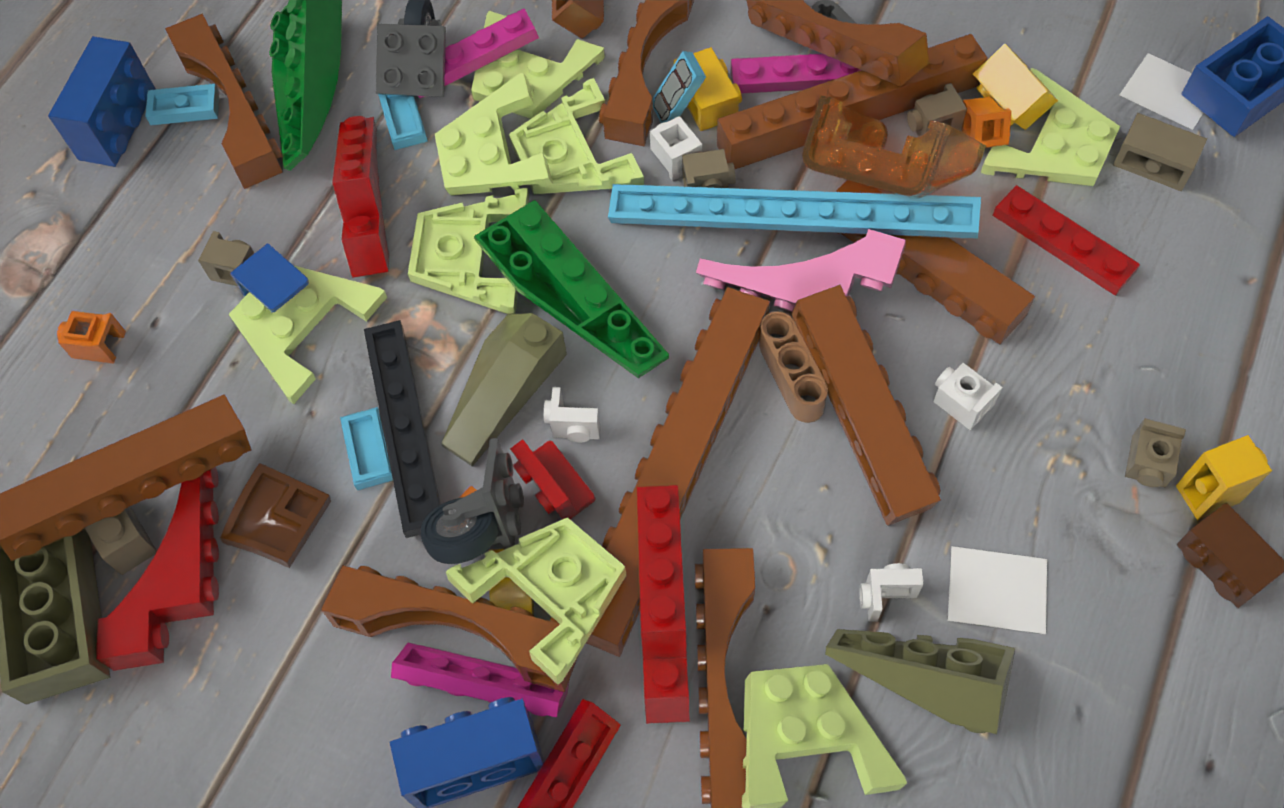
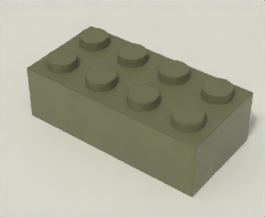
[0,528,111,705]

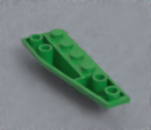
[269,0,342,171]
[474,200,669,379]

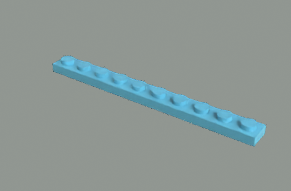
[608,184,981,239]

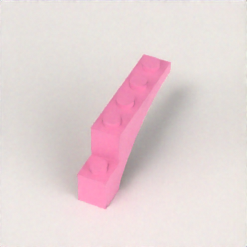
[696,229,906,312]

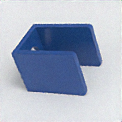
[230,243,309,312]

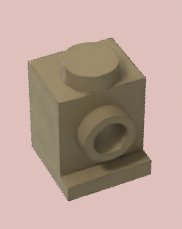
[907,83,967,143]
[682,149,736,188]
[198,231,254,286]
[1125,418,1186,488]

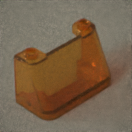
[802,95,986,199]

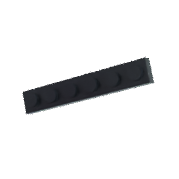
[364,320,441,538]

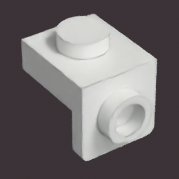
[544,387,600,443]
[859,563,923,622]

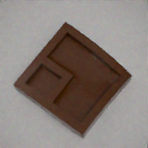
[220,463,331,568]

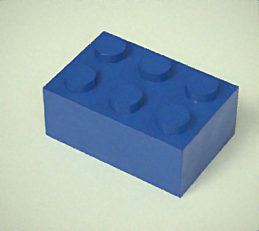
[1181,16,1284,137]
[48,36,156,167]
[389,697,544,808]

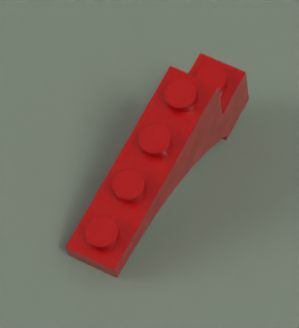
[332,116,389,278]
[96,467,219,671]
[637,485,690,724]

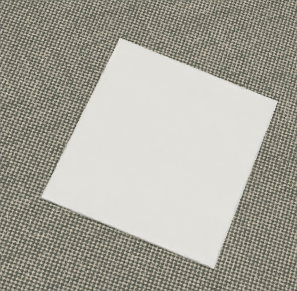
[1120,53,1203,130]
[948,546,1047,634]

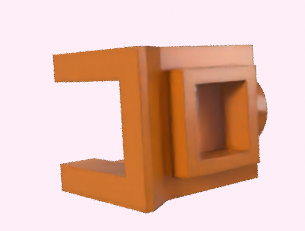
[57,311,126,364]

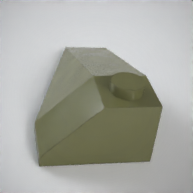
[825,629,1015,734]

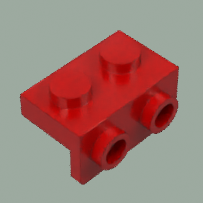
[510,439,596,520]

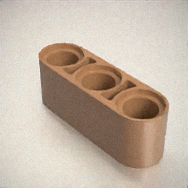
[759,311,828,423]

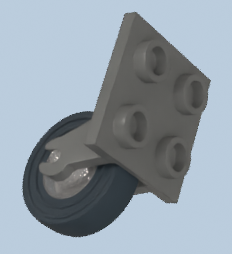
[376,0,446,97]
[421,438,524,564]

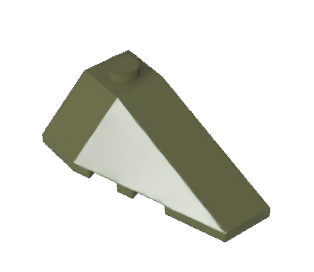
[441,313,567,467]

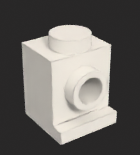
[650,116,702,181]
[933,363,1003,430]

